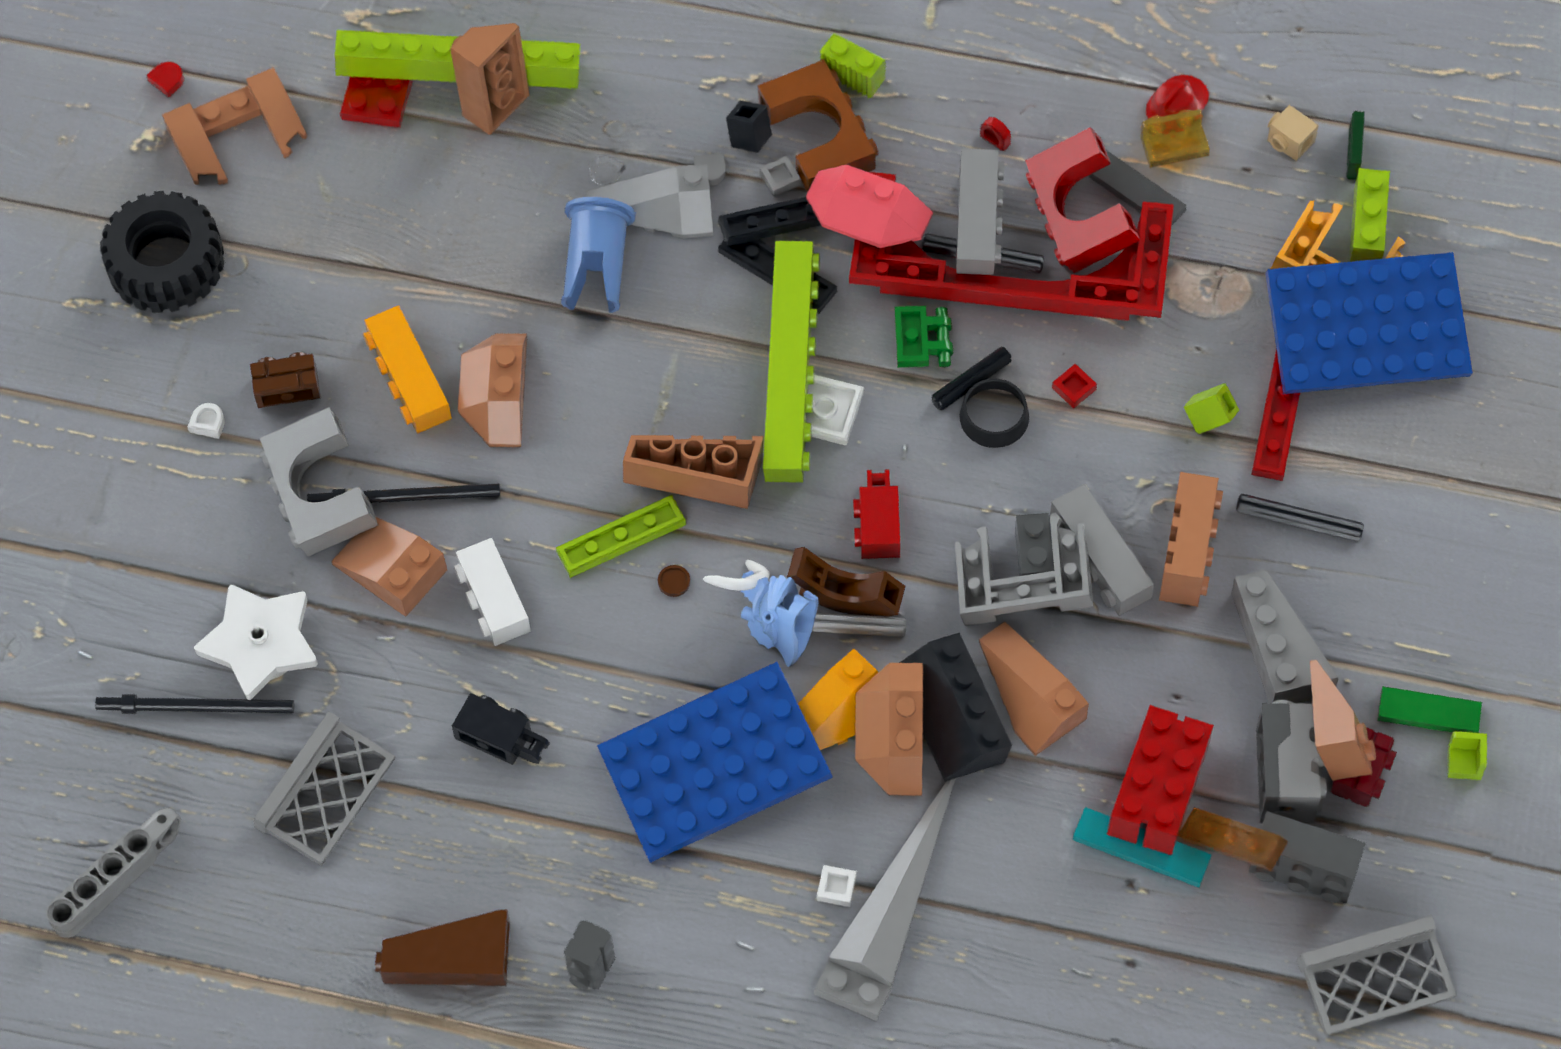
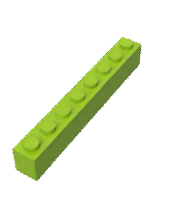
[335,30,580,89]
[763,241,820,483]

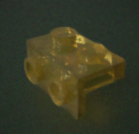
[1140,109,1210,168]

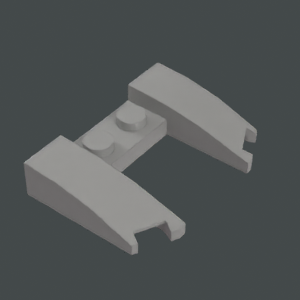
[955,516,1094,626]

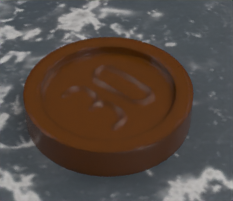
[658,565,690,597]

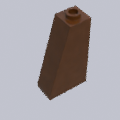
[375,909,510,986]

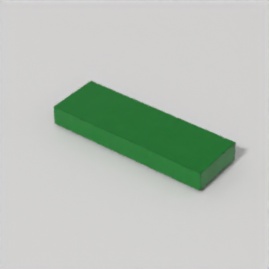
[1377,686,1482,733]

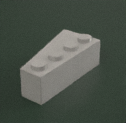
[1231,570,1339,703]

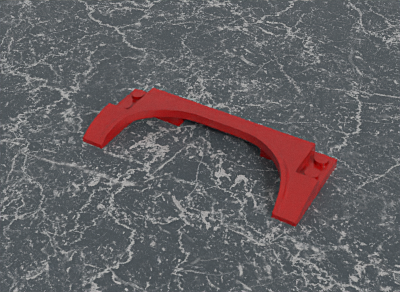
[849,171,1174,321]

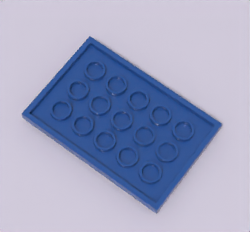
[1265,252,1473,394]
[597,662,833,863]

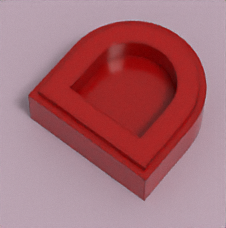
[146,62,184,98]
[980,117,1011,151]

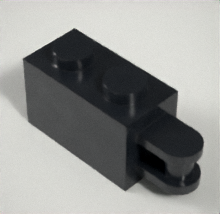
[452,693,550,765]

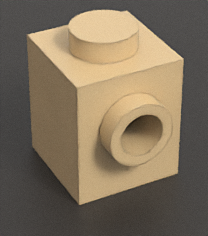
[1267,105,1319,161]

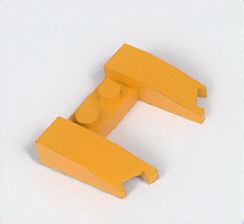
[1270,200,1405,269]

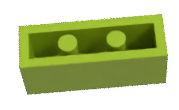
[1349,168,1390,262]

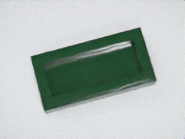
[1346,111,1365,180]

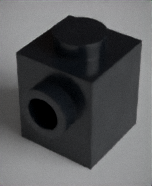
[726,100,772,153]

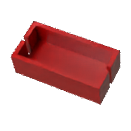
[1107,705,1214,856]

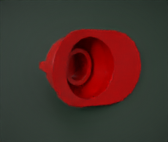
[1146,75,1209,132]

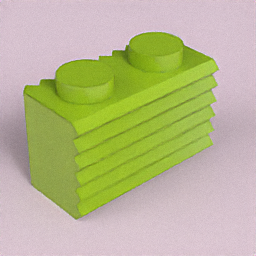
[820,33,886,99]

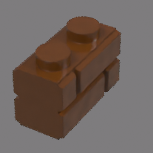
[250,352,321,408]

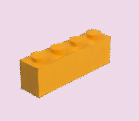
[363,305,452,434]

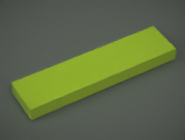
[556,495,686,578]

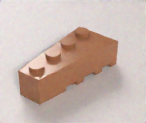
[623,435,764,509]
[1159,472,1223,607]

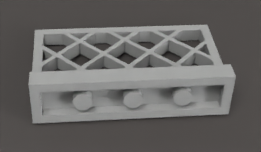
[254,711,395,866]
[1296,915,1457,1036]

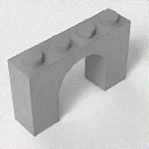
[260,407,378,557]

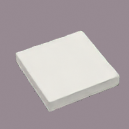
[807,375,864,446]

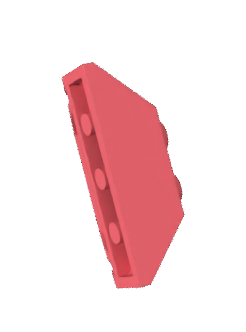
[806,165,933,248]

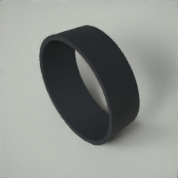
[959,378,1029,448]

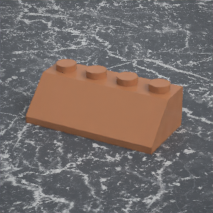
[450,23,530,135]

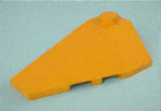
[798,649,879,751]

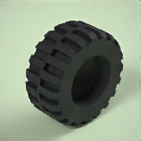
[100,191,225,313]

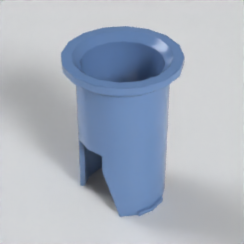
[561,197,636,313]

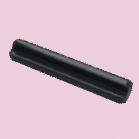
[931,347,1012,410]

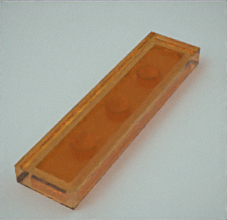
[1178,807,1288,871]

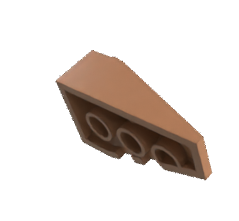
[979,622,1089,756]

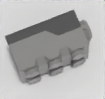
[1256,700,1326,823]

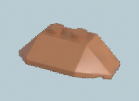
[458,333,527,447]
[855,663,923,796]

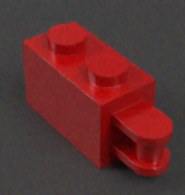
[853,469,900,559]

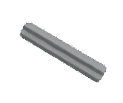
[812,612,906,637]

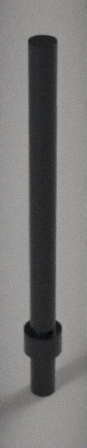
[307,483,500,503]
[95,694,294,714]

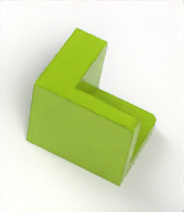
[1184,383,1240,434]
[1447,731,1487,780]

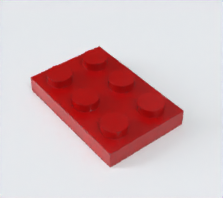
[340,76,413,128]

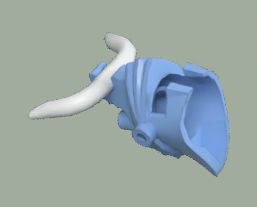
[703,560,818,667]

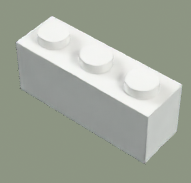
[454,538,531,646]

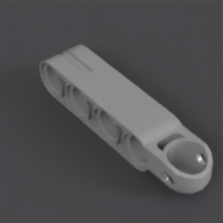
[46,808,181,938]

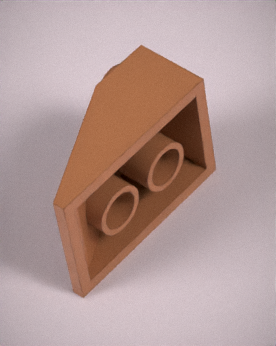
[331,517,447,617]
[1310,660,1376,781]

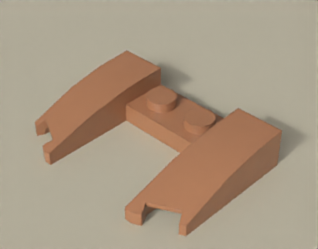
[162,67,307,185]

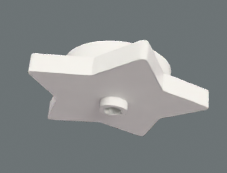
[194,585,318,700]

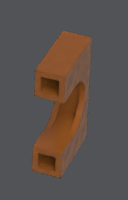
[758,60,879,193]

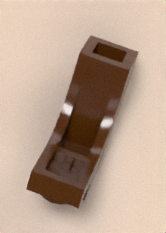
[787,547,906,617]

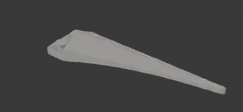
[814,778,956,1021]

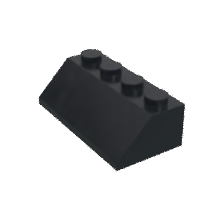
[899,632,1012,782]

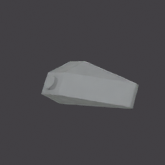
[586,164,713,238]

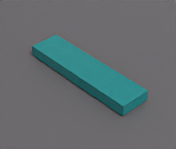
[1073,807,1212,888]

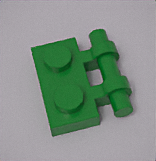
[895,306,954,368]

